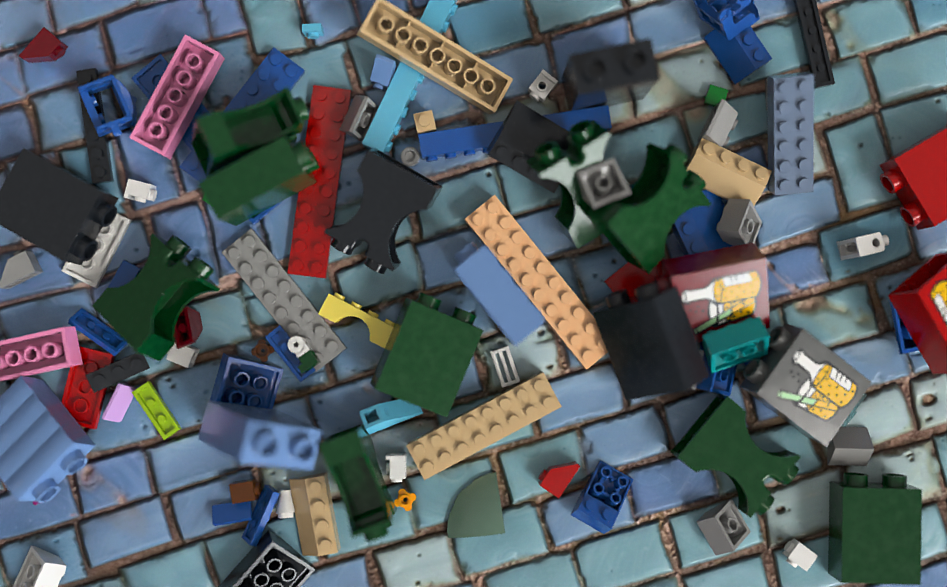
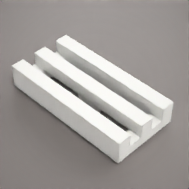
[490,345,520,388]

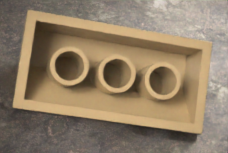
[686,138,772,206]
[289,472,341,556]

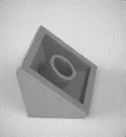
[339,95,379,142]
[577,158,631,209]
[827,427,874,466]

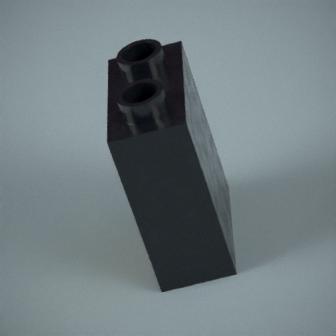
[562,38,659,111]
[0,148,118,265]
[593,281,709,400]

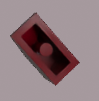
[19,27,68,63]
[174,306,203,349]

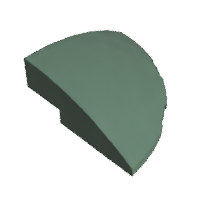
[447,472,505,538]

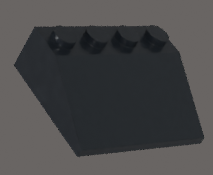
[487,100,570,193]
[218,530,316,587]

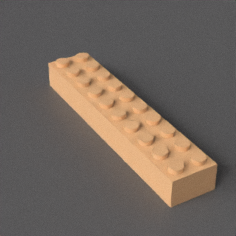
[465,195,608,370]

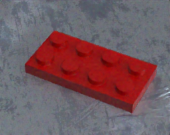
[61,345,115,429]

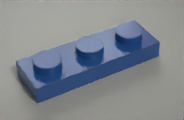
[68,308,128,356]
[265,325,316,382]
[242,484,280,547]

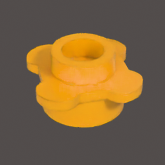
[394,489,416,511]

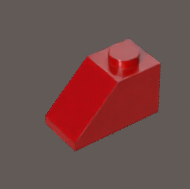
[538,461,580,498]

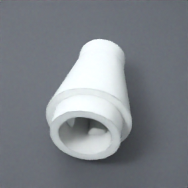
[276,490,295,518]

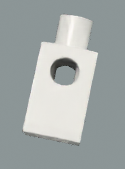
[837,232,889,260]

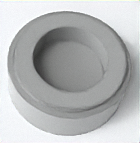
[400,147,420,167]

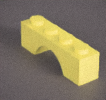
[318,292,395,349]

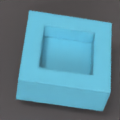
[302,23,324,39]

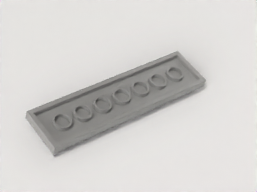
[222,228,347,372]

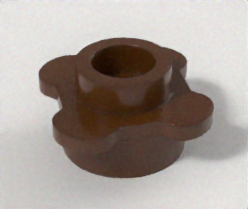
[251,339,274,362]

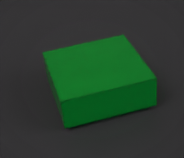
[703,84,728,107]

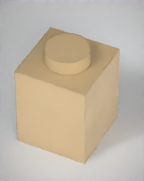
[413,110,436,137]

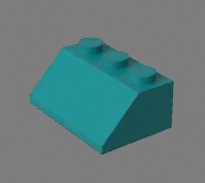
[702,316,769,373]

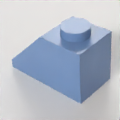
[370,54,397,91]

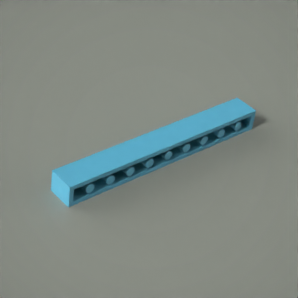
[362,0,458,153]

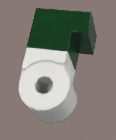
[288,336,321,373]

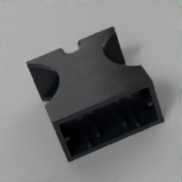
[325,148,443,274]

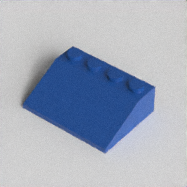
[671,190,732,256]
[210,353,284,409]

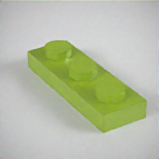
[132,381,182,440]

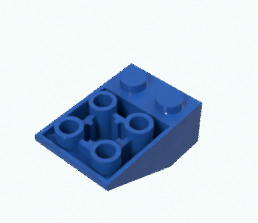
[571,460,633,534]

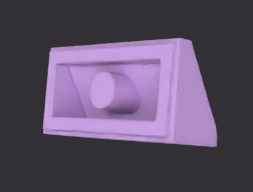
[102,382,137,422]

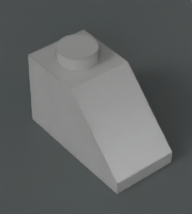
[0,249,43,289]

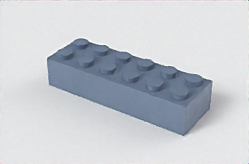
[767,72,814,196]

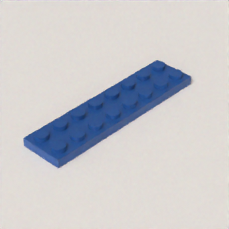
[179,48,305,182]

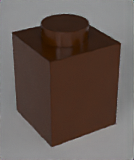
[229,478,261,504]

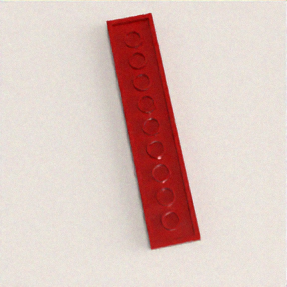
[287,85,352,279]

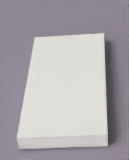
[61,213,132,288]

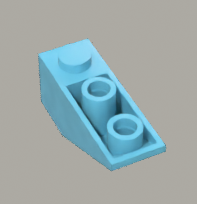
[359,399,423,435]

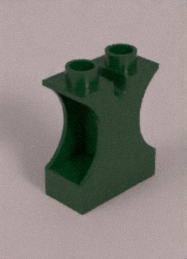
[191,87,309,178]
[526,120,631,249]
[586,143,711,274]
[92,233,220,361]
[670,394,801,518]
[319,424,397,542]

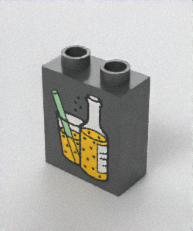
[740,324,872,447]

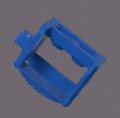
[693,0,760,40]
[77,75,137,137]

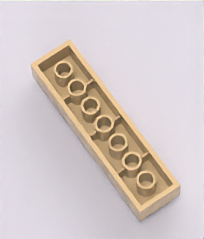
[357,0,513,115]
[406,371,562,480]

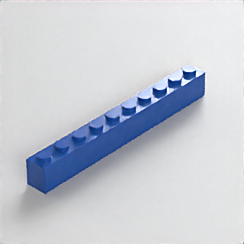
[418,105,612,162]

